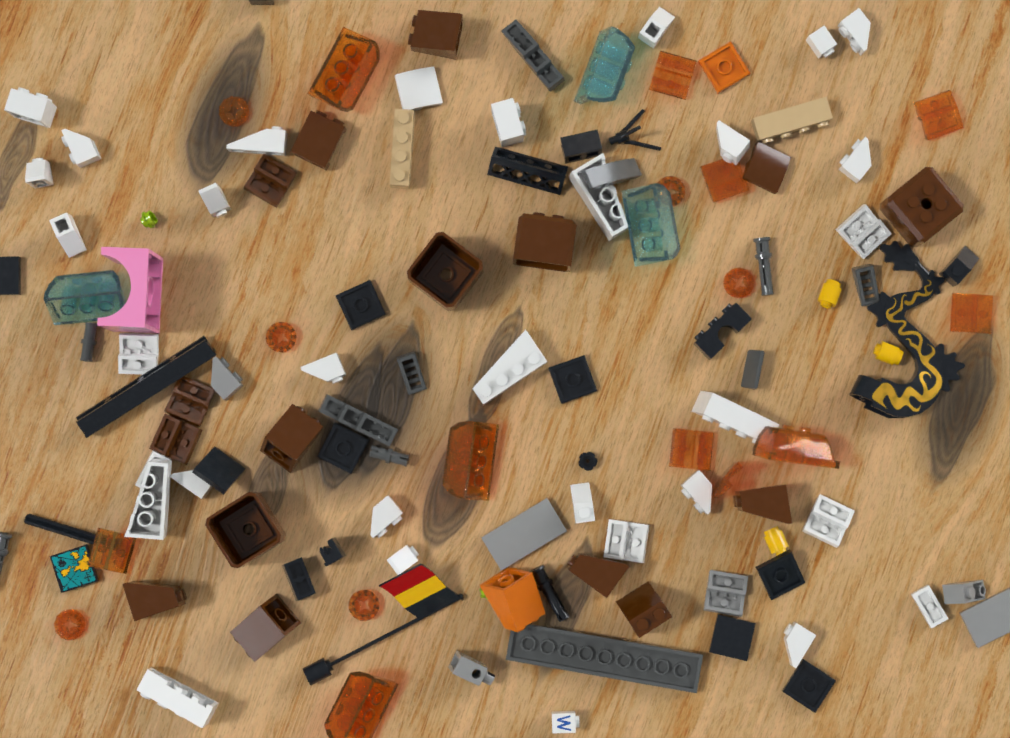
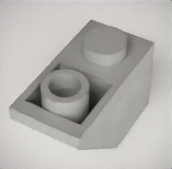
[211,356,244,401]
[942,580,986,604]

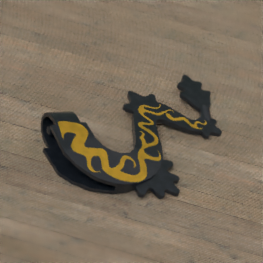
[849,241,965,418]

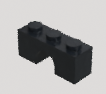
[693,303,752,360]

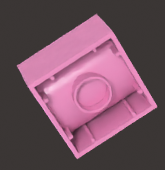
[97,247,163,334]

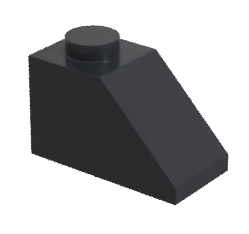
[939,246,979,287]

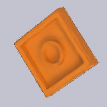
[698,41,750,94]

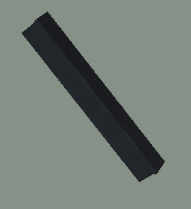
[76,336,217,438]

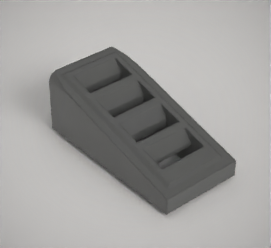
[852,264,880,307]
[396,351,427,395]

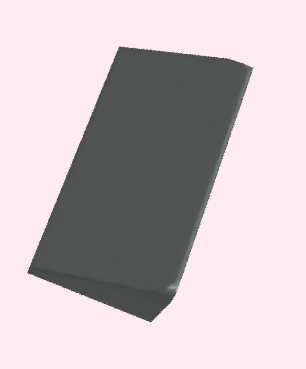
[741,350,765,390]

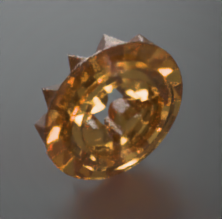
[219,96,249,127]
[655,176,685,207]
[723,267,754,298]
[266,322,297,353]
[349,590,380,621]
[54,609,85,640]

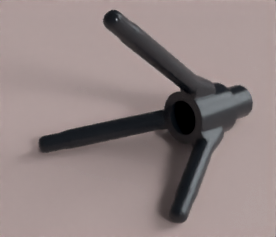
[609,109,661,151]

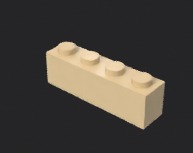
[751,97,833,144]
[390,109,415,189]

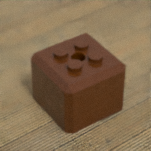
[880,167,964,247]
[513,212,577,272]
[407,232,484,311]
[205,492,286,568]

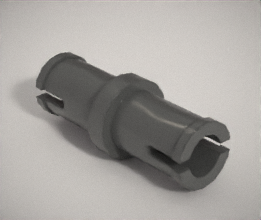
[80,322,97,362]
[369,445,410,467]

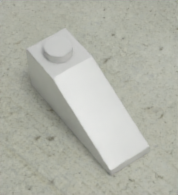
[226,126,288,156]

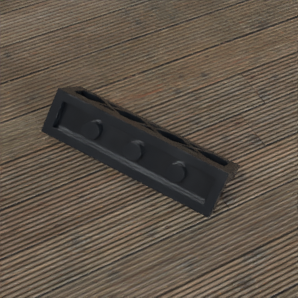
[487,147,568,195]

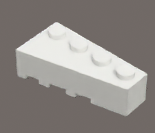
[568,153,629,241]
[472,330,547,405]
[691,391,779,447]
[124,458,172,540]
[137,667,219,728]

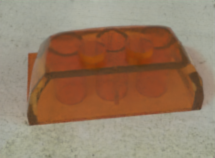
[307,27,380,112]
[442,421,499,501]
[752,424,840,469]
[324,671,399,738]

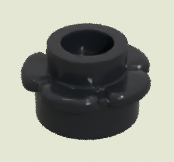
[578,452,597,471]

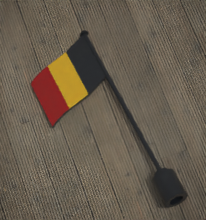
[303,564,464,686]

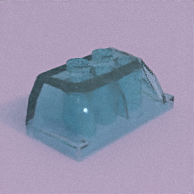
[574,26,635,104]
[621,183,680,267]
[44,270,126,325]

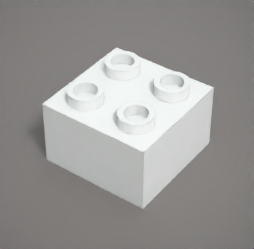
[4,87,57,128]
[491,98,526,147]

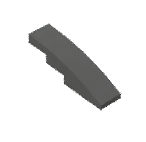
[501,20,565,92]
[582,158,642,189]
[318,394,398,446]

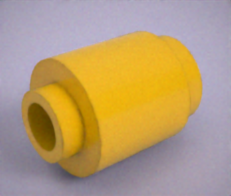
[817,279,842,309]
[873,341,903,365]
[764,526,789,556]

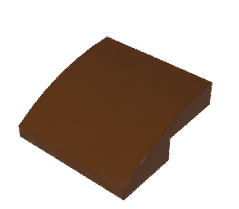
[742,141,791,194]
[244,154,297,208]
[164,376,215,427]
[149,414,203,465]

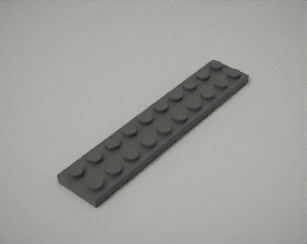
[506,624,703,693]

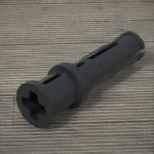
[530,564,570,622]

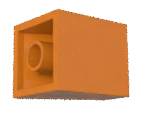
[480,567,545,632]

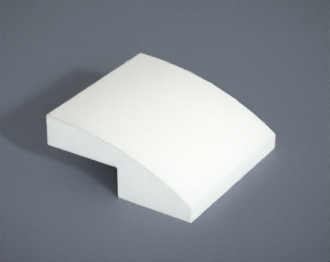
[395,66,443,110]
[835,204,892,259]
[118,333,159,375]
[802,494,855,548]
[604,519,649,563]

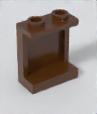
[291,110,346,171]

